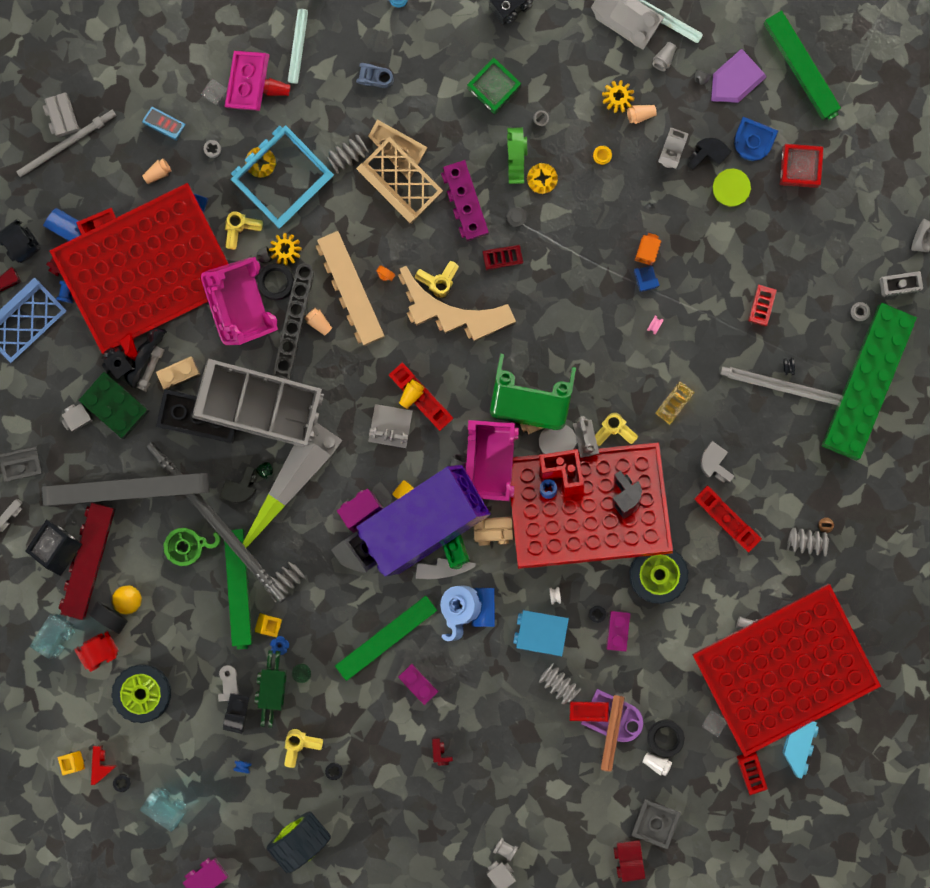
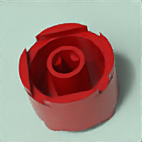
[74,630,119,672]

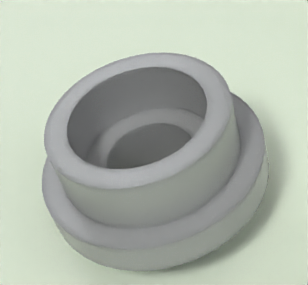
[851,302,870,321]

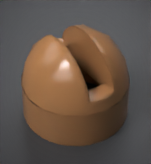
[818,518,834,533]

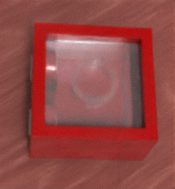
[780,144,823,188]

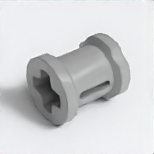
[493,837,518,862]

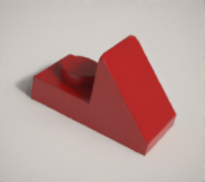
[76,207,116,235]
[91,745,117,785]

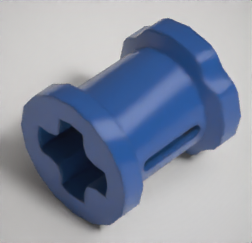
[56,281,73,303]

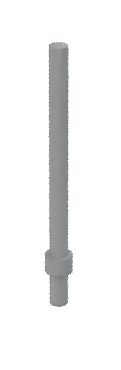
[16,109,117,178]

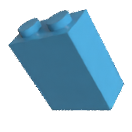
[513,610,569,656]

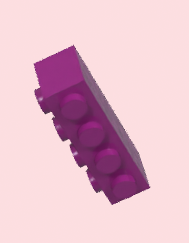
[441,160,489,241]

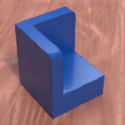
[634,266,660,292]

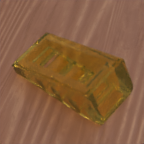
[656,381,695,425]

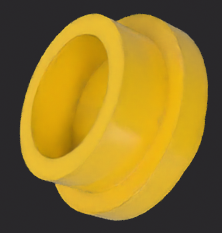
[593,146,612,165]

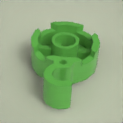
[507,127,528,184]
[164,528,221,566]

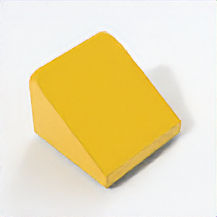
[392,480,414,499]
[255,613,282,637]
[57,751,85,776]

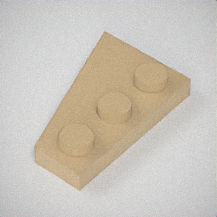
[368,119,428,179]

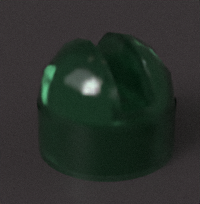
[256,462,273,479]

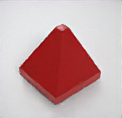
[120,334,137,361]

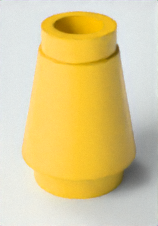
[399,379,424,409]

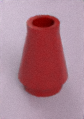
[263,77,290,96]

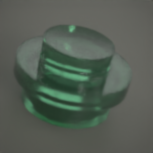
[292,664,311,683]

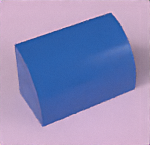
[43,208,81,241]
[471,588,495,627]

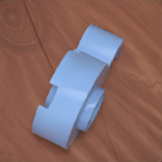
[440,585,482,641]

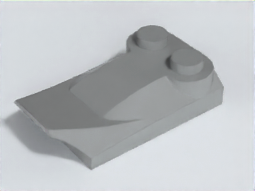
[591,0,664,50]

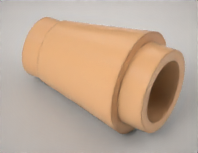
[627,105,657,124]
[142,159,172,185]
[304,308,332,336]

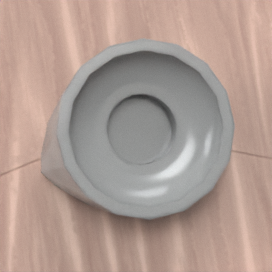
[911,219,930,252]

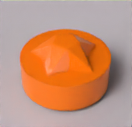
[376,265,395,281]

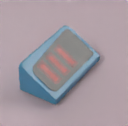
[142,107,186,141]

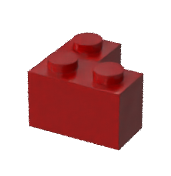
[539,449,584,496]

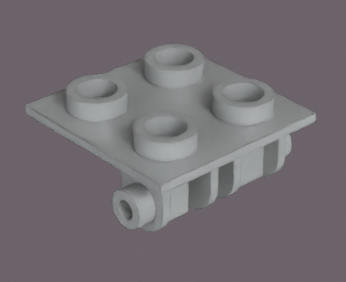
[368,404,413,448]

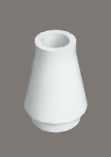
[642,752,673,776]

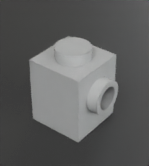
[61,403,94,432]
[486,861,516,888]

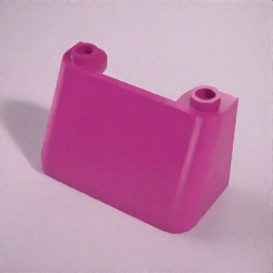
[201,257,278,345]
[466,420,519,501]

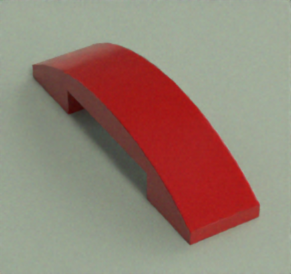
[389,362,454,431]
[694,485,762,553]

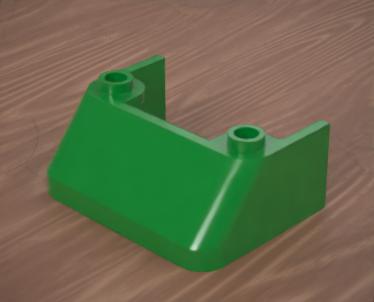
[490,353,576,430]

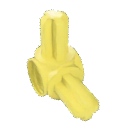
[225,212,263,250]
[415,261,459,298]
[595,413,638,446]
[284,729,323,768]

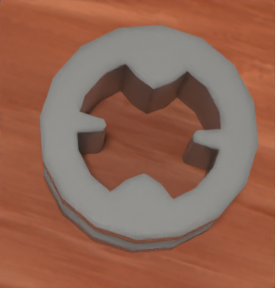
[204,140,221,158]

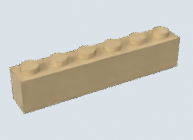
[316,231,385,346]

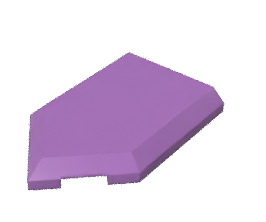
[711,49,767,103]

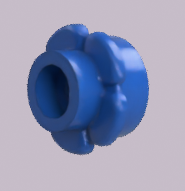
[270,636,289,655]

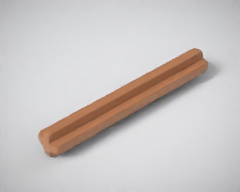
[601,695,625,772]

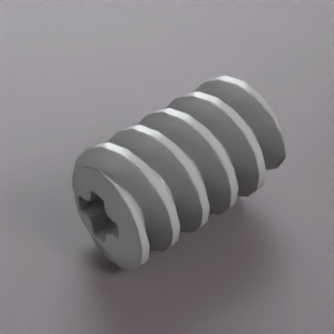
[327,135,369,174]
[787,528,829,557]
[266,562,306,602]
[539,663,581,704]

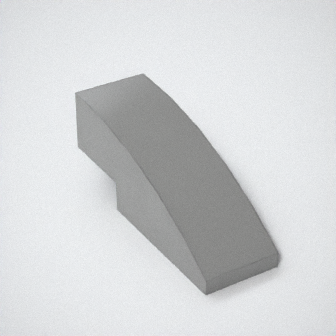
[416,558,476,579]

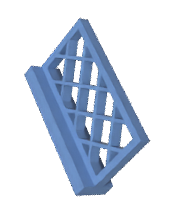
[0,277,67,363]

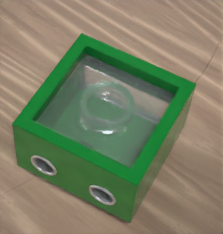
[467,57,521,114]

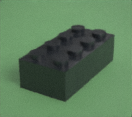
[156,389,236,444]

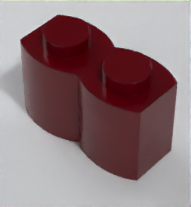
[613,839,645,882]

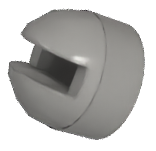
[533,110,549,126]

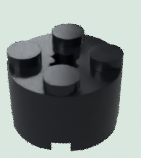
[0,218,40,263]

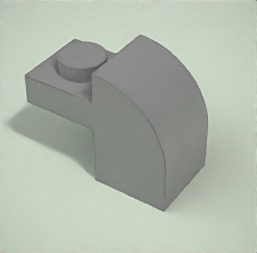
[658,128,688,169]
[701,441,734,483]

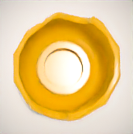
[111,585,142,614]

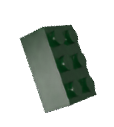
[79,372,149,439]

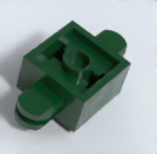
[255,650,287,728]

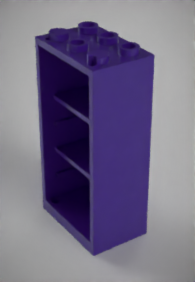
[356,465,491,577]

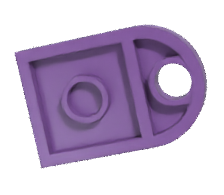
[581,689,643,742]

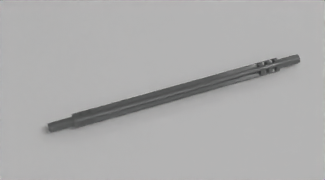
[147,442,286,603]

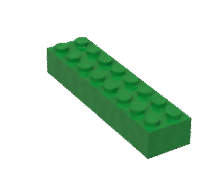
[821,303,917,461]

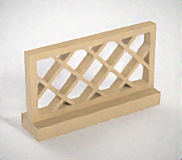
[356,137,443,224]

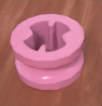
[647,315,663,335]

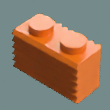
[635,233,662,266]

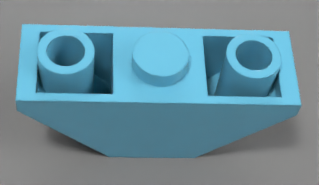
[782,721,819,779]

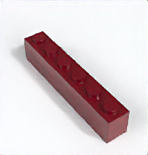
[59,503,116,620]

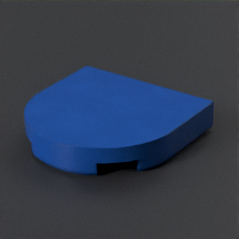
[734,117,778,161]

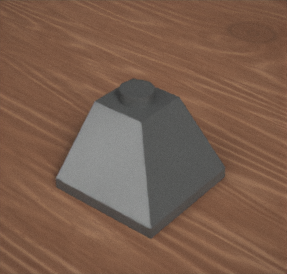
[331,531,377,573]

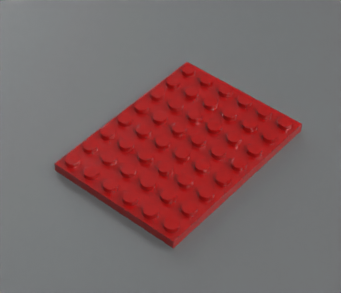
[49,182,229,354]
[510,443,673,569]
[692,584,881,757]

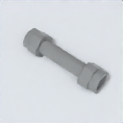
[136,346,165,392]

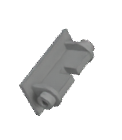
[573,416,599,458]

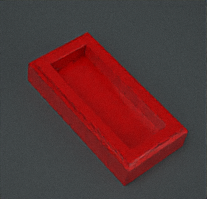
[569,701,609,722]

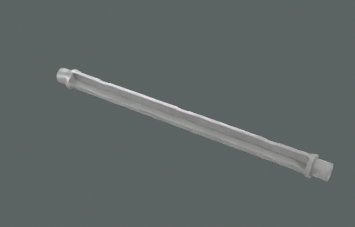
[720,366,842,405]

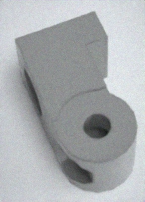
[218,665,239,702]

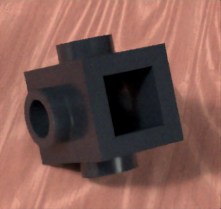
[101,347,132,379]

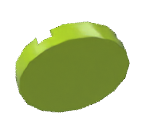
[712,168,751,207]

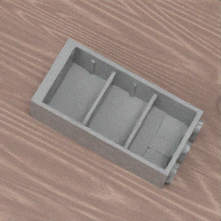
[192,359,324,447]

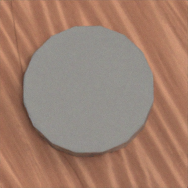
[539,425,577,454]

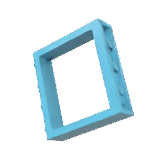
[230,125,334,229]

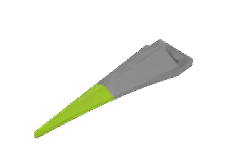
[243,423,343,548]

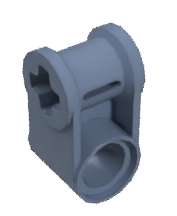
[356,63,394,88]

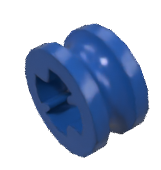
[540,479,557,499]
[233,760,252,773]

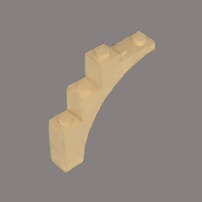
[398,266,516,341]

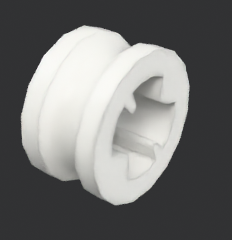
[549,587,561,605]

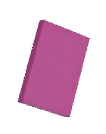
[225,51,269,111]

